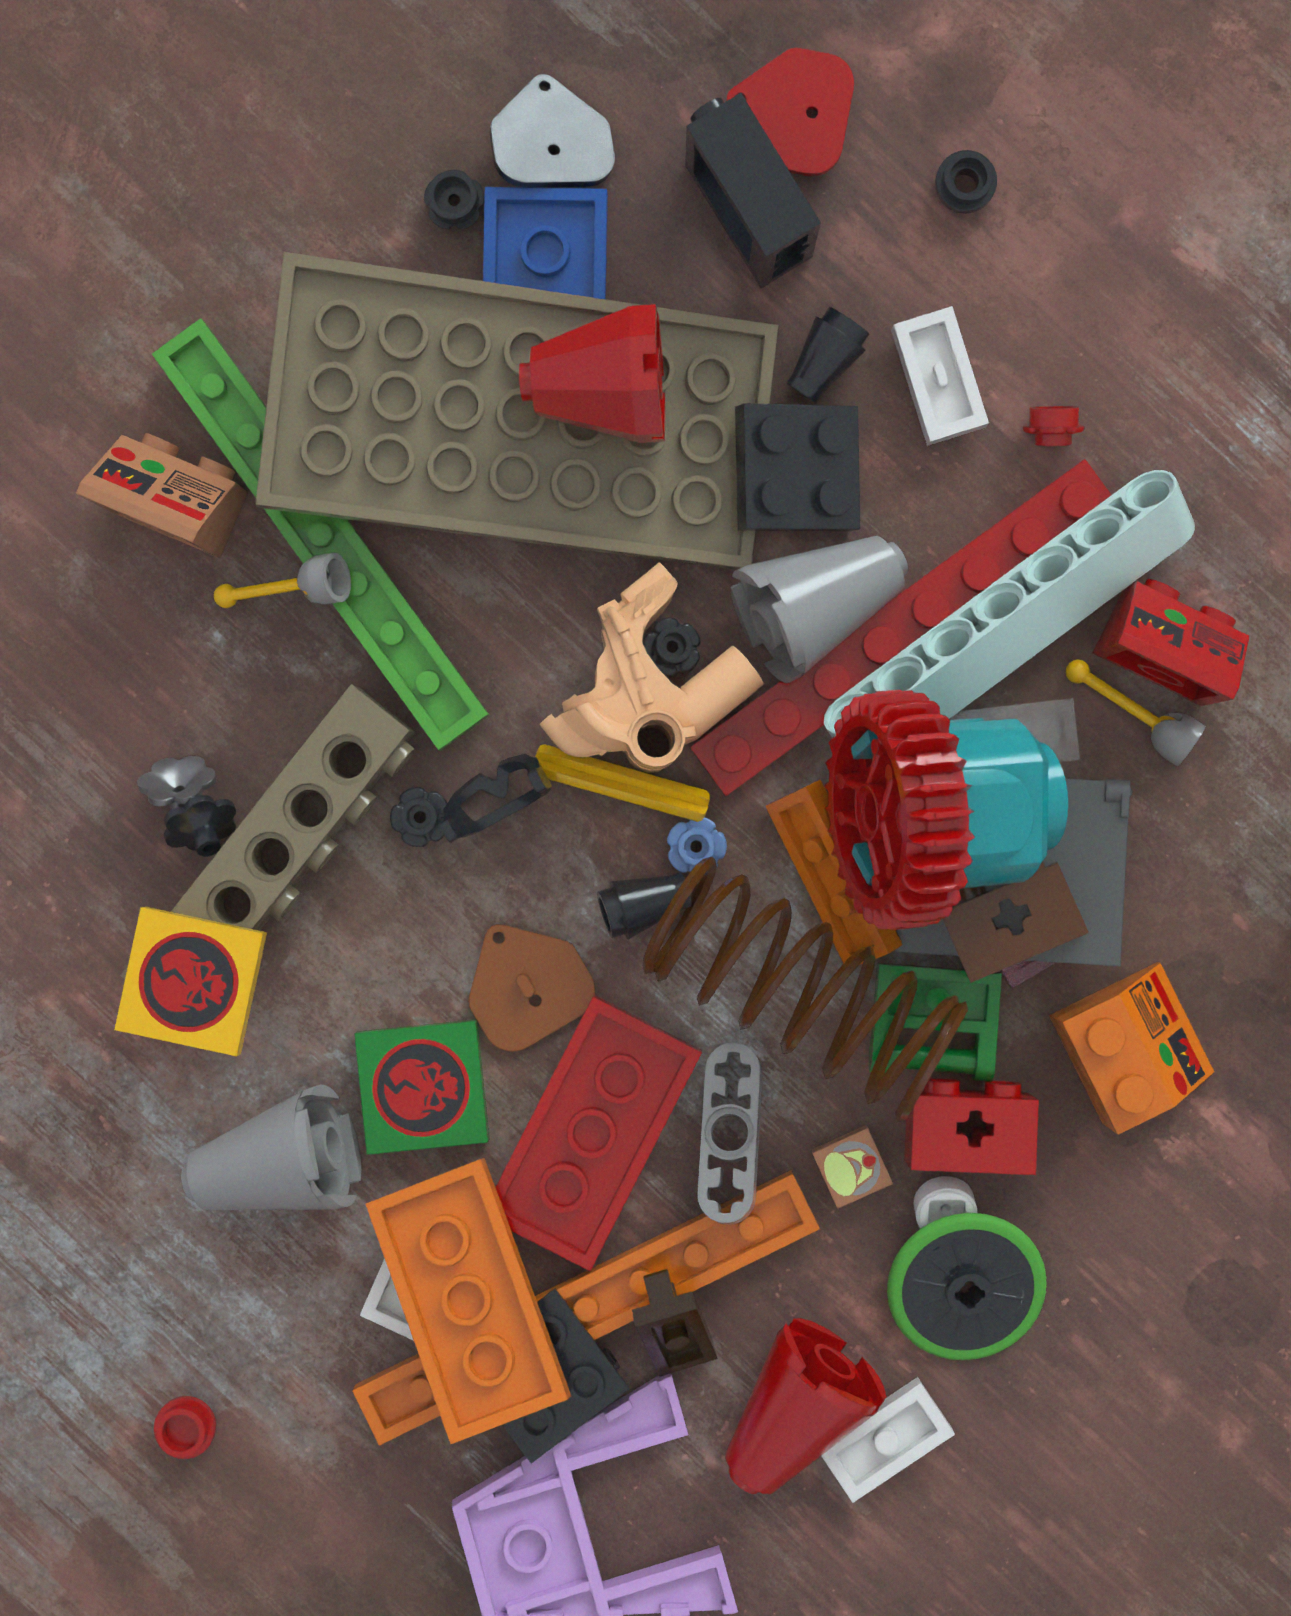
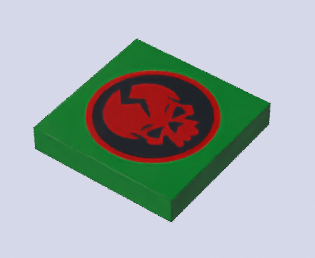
[354,1019,490,1155]

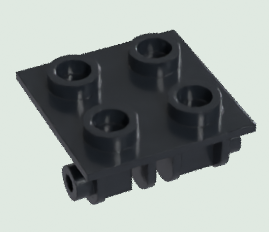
[503,1288,630,1464]

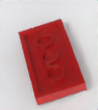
[495,995,702,1271]

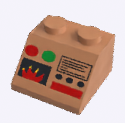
[76,433,248,558]

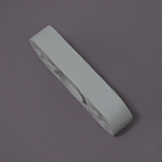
[698,1043,763,1225]

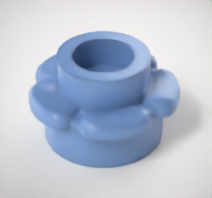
[667,817,727,873]

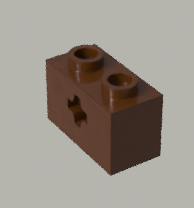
[942,862,1089,983]

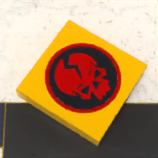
[114,907,267,1056]

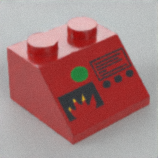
[1092,579,1249,706]

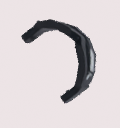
[439,754,553,843]

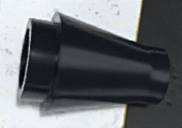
[786,307,870,403]
[597,872,692,940]

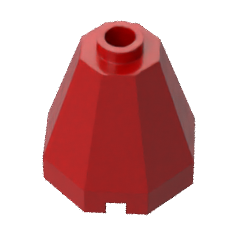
[519,304,666,443]

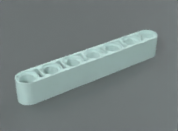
[824,470,1195,738]

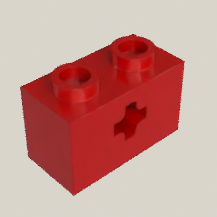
[904,1078,1039,1175]

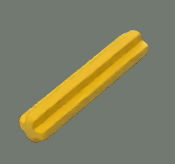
[535,744,710,822]

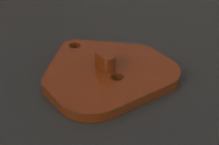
[468,924,595,1051]

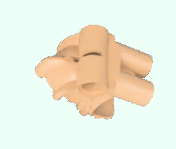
[539,562,764,773]

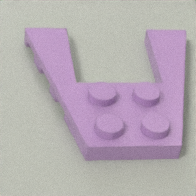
[452,1373,738,1616]

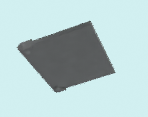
[895,779,1133,967]

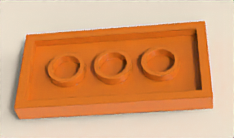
[365,1158,571,1444]

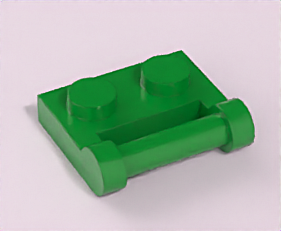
[868,963,1002,1081]

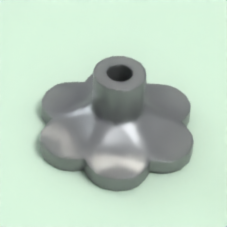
[137,756,217,810]

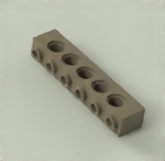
[120,684,416,979]

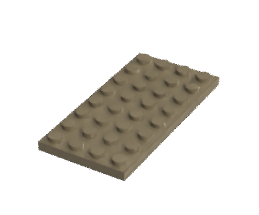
[256,252,778,570]

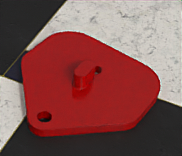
[726,48,854,177]

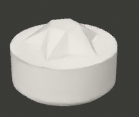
[913,1176,977,1229]

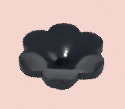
[164,795,236,857]

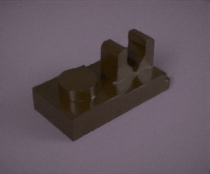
[632,1269,718,1377]

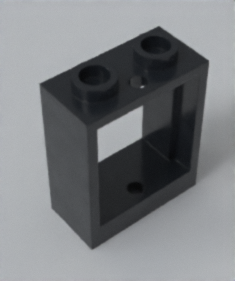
[685,93,821,288]

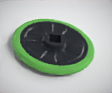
[887,1213,1046,1360]

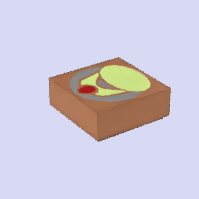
[811,1125,893,1209]

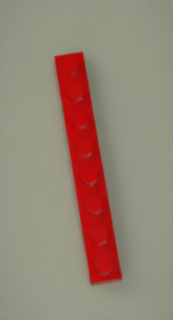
[690,459,1111,797]

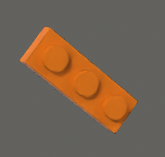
[765,779,903,965]

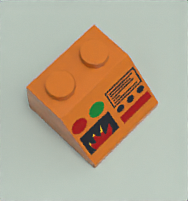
[1049,962,1214,1135]

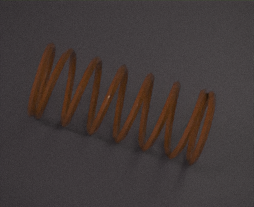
[642,857,968,1122]

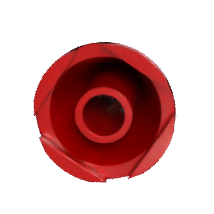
[725,1318,886,1494]

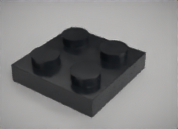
[735,403,860,531]

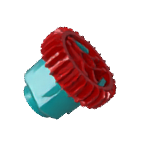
[824,690,1068,930]

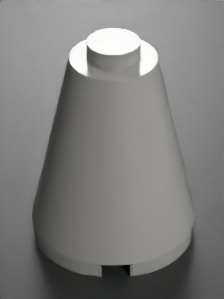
[731,536,908,683]
[181,1085,362,1210]

